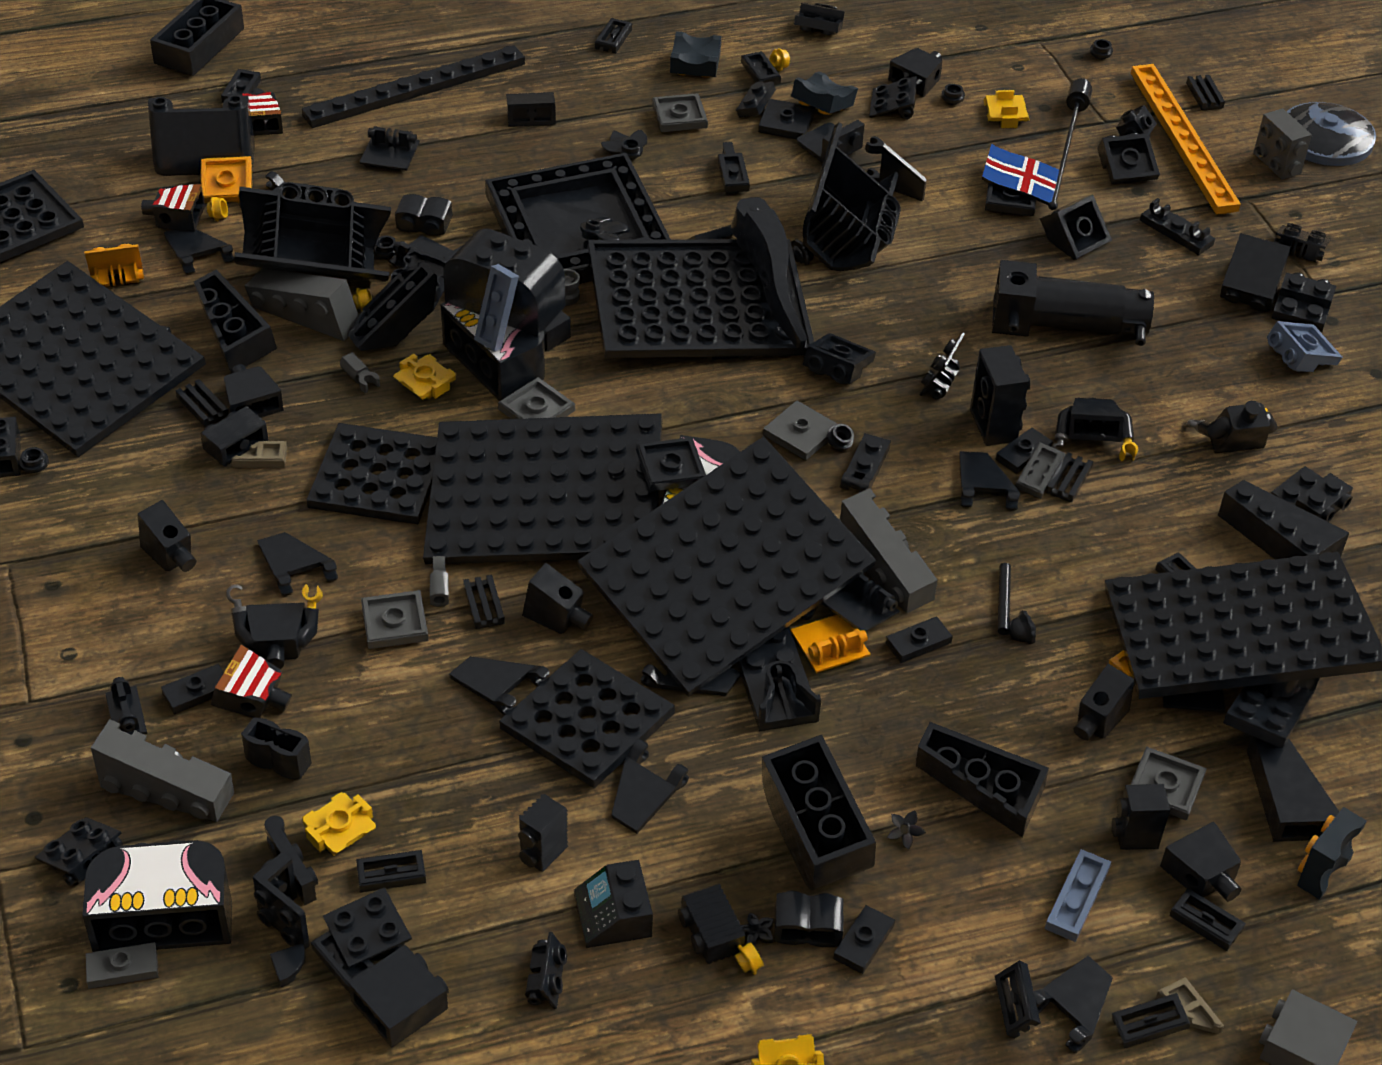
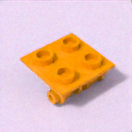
[84,244,144,287]
[790,615,870,673]

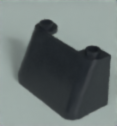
[148,95,255,176]

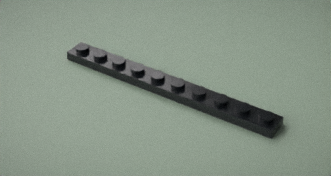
[302,45,525,128]

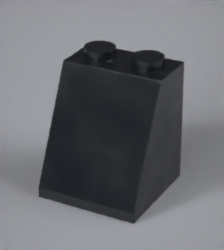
[1220,233,1291,311]

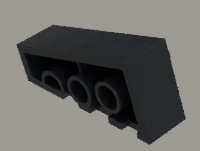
[194,269,277,371]
[1218,480,1349,559]
[916,722,1049,838]

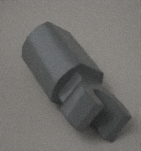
[340,352,380,393]
[430,556,449,607]

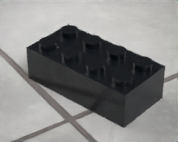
[150,0,244,76]

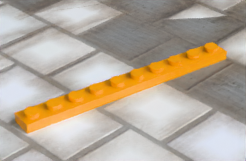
[1131,64,1241,214]

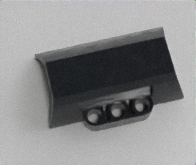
[802,122,901,271]
[234,182,391,283]

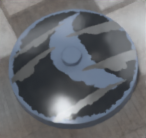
[1287,102,1376,166]

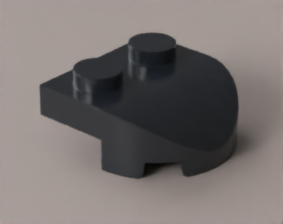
[794,3,845,35]

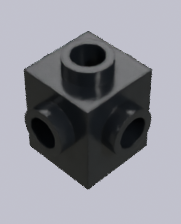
[1116,105,1157,139]

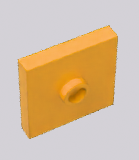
[201,156,252,203]

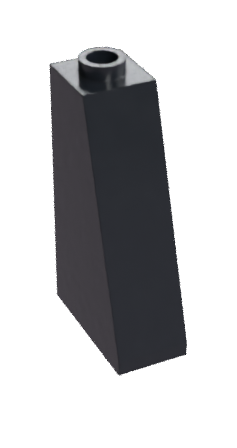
[1247,736,1339,842]

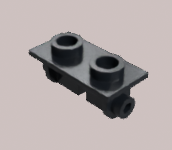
[105,677,147,735]
[525,932,567,1009]

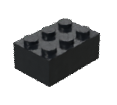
[970,345,1030,446]

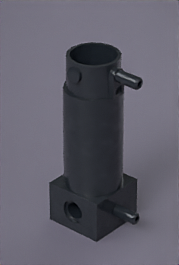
[992,260,1154,346]

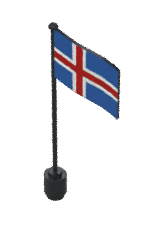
[982,78,1093,210]

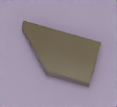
[232,441,287,468]
[1156,977,1224,1034]

